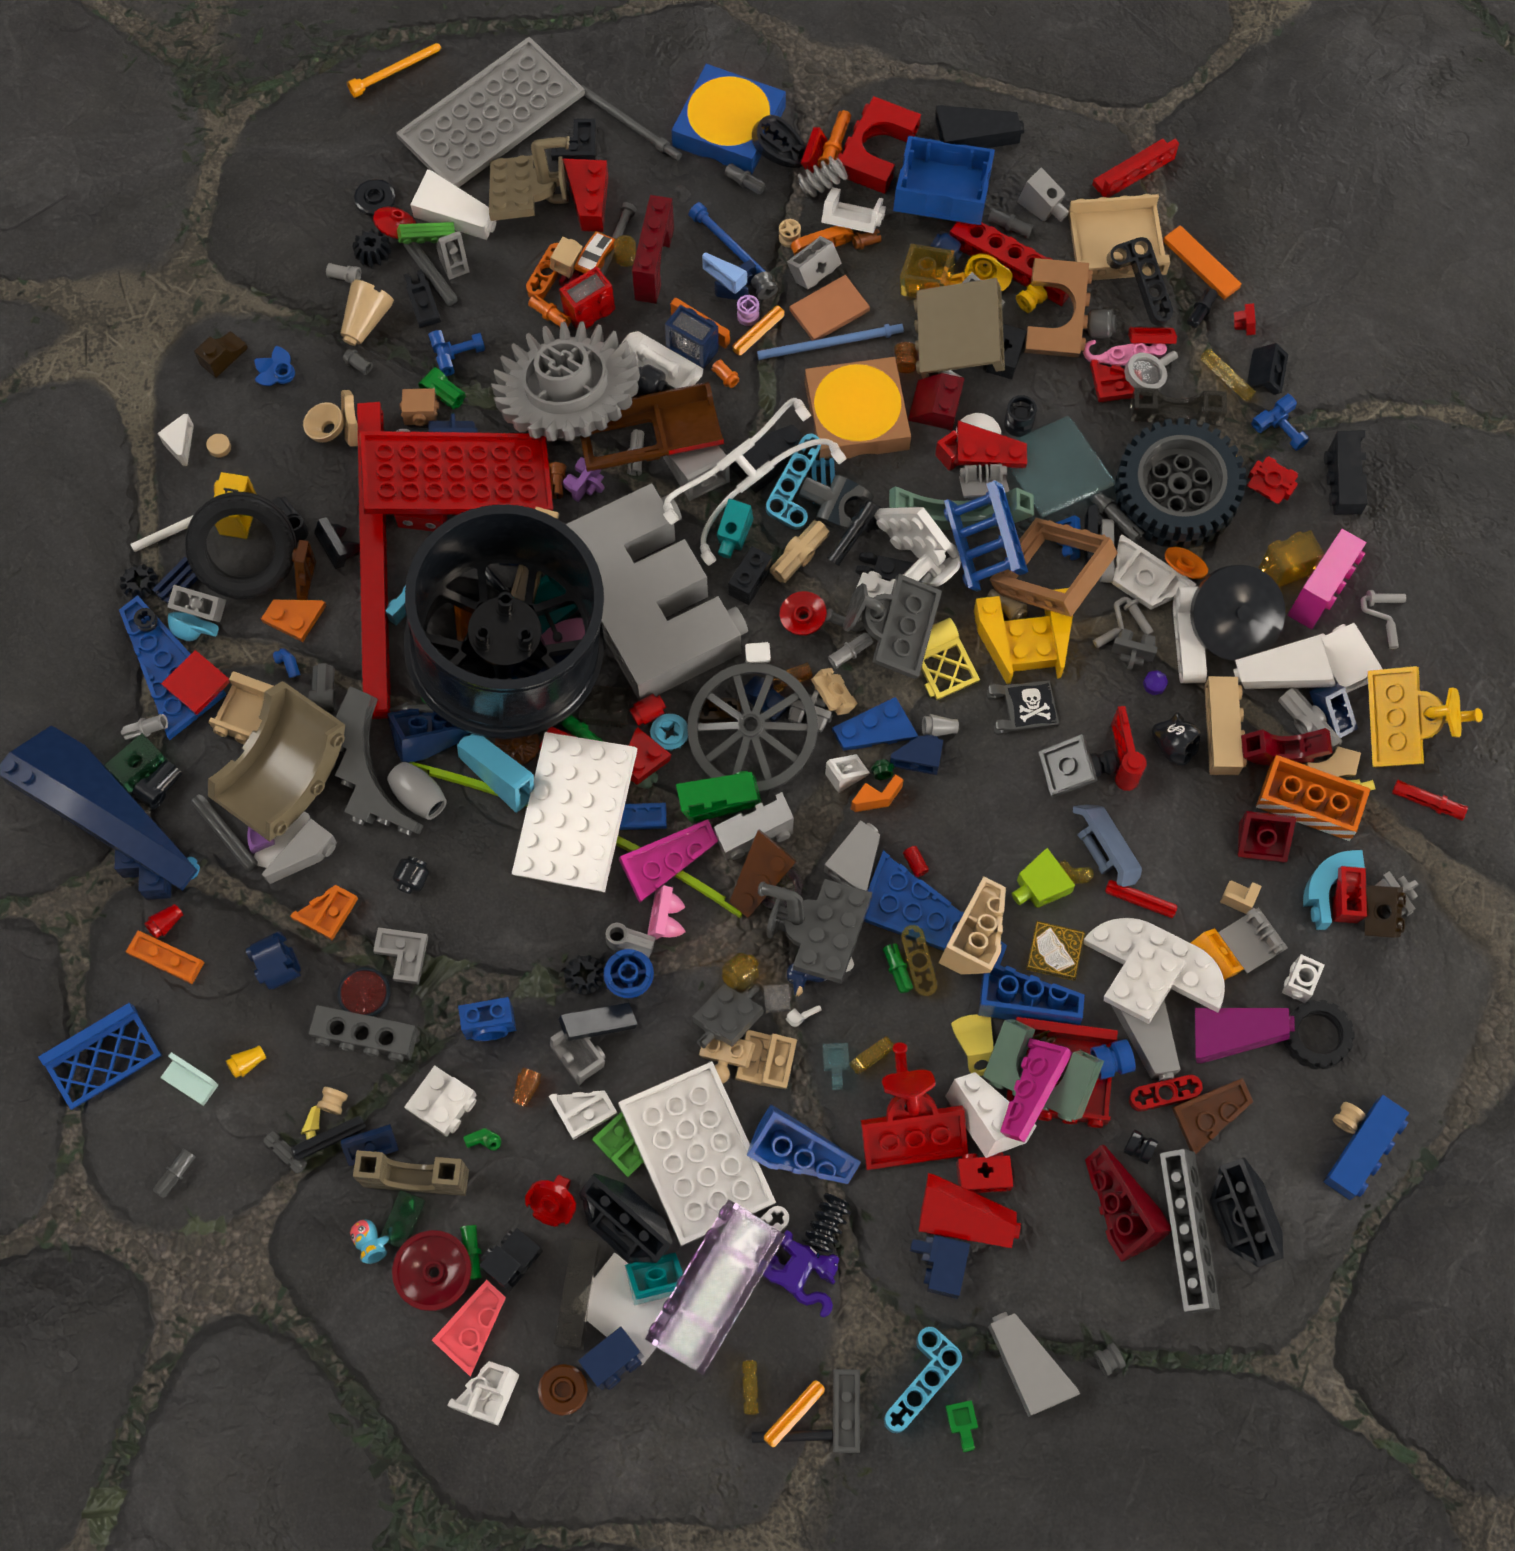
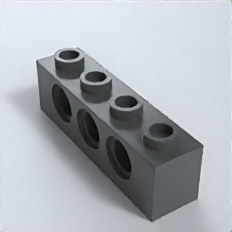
[309,1005,418,1062]

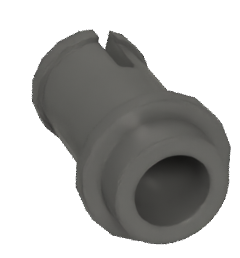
[343,349,373,375]

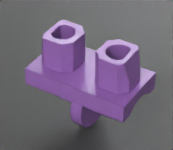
[563,457,605,502]

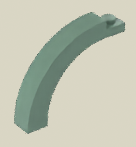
[889,486,1034,530]

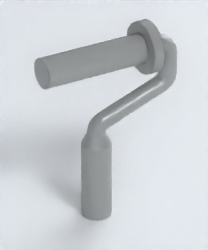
[1360,590,1406,649]
[1093,597,1154,648]

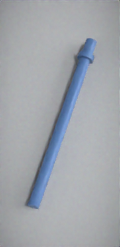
[757,324,904,360]

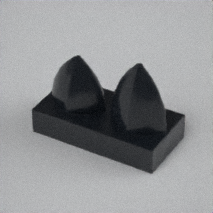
[314,517,360,569]

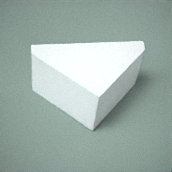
[158,414,194,466]
[825,754,870,793]

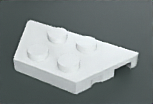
[1112,535,1196,610]

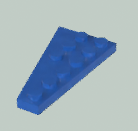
[119,595,226,740]
[864,850,1007,965]

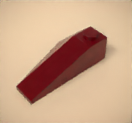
[1085,1145,1172,1262]

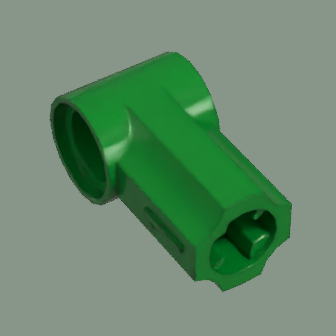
[418,367,466,410]

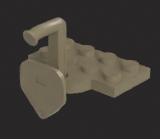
[489,136,570,221]

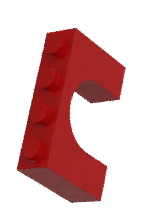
[838,96,921,194]

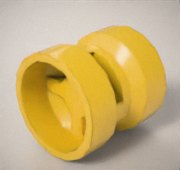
[1016,284,1048,313]

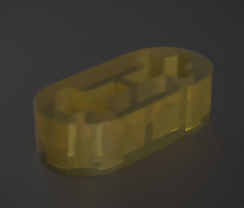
[849,1036,894,1075]

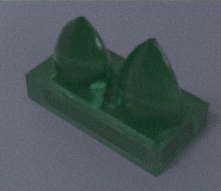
[380,1190,425,1248]

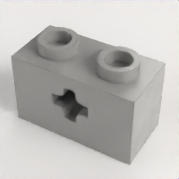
[787,236,842,289]
[167,585,226,622]

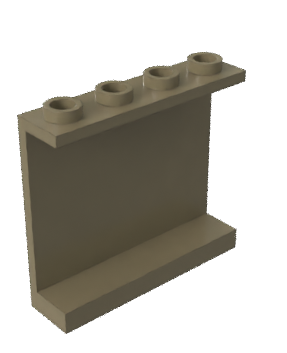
[914,278,1005,378]

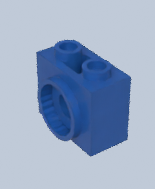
[458,997,516,1041]

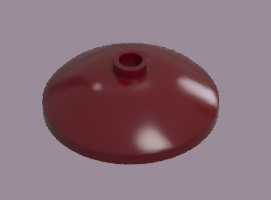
[392,1230,472,1311]

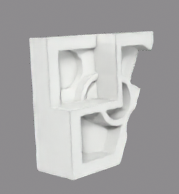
[447,1361,519,1426]

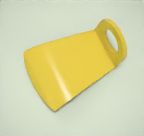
[951,1014,994,1076]

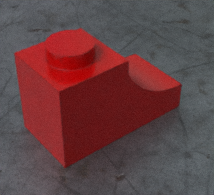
[1332,866,1367,923]

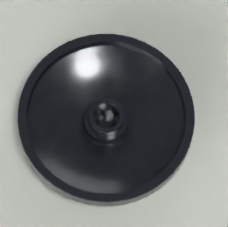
[1190,565,1285,661]

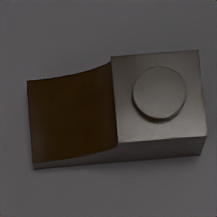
[194,331,248,378]

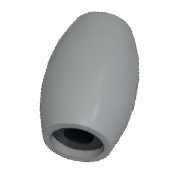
[387,762,447,820]

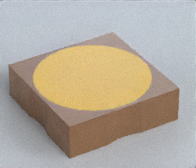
[805,357,911,460]

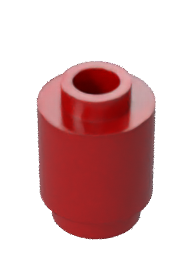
[629,693,666,726]

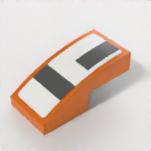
[574,231,616,277]

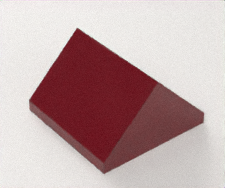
[1238,811,1296,862]

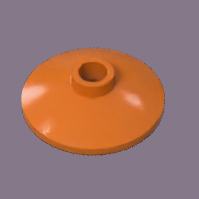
[1165,547,1208,579]

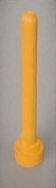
[347,43,441,98]

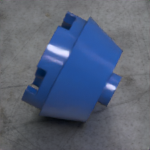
[604,949,654,998]

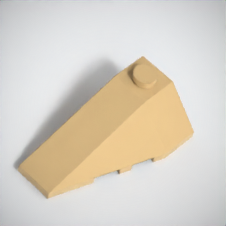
[939,877,1006,975]

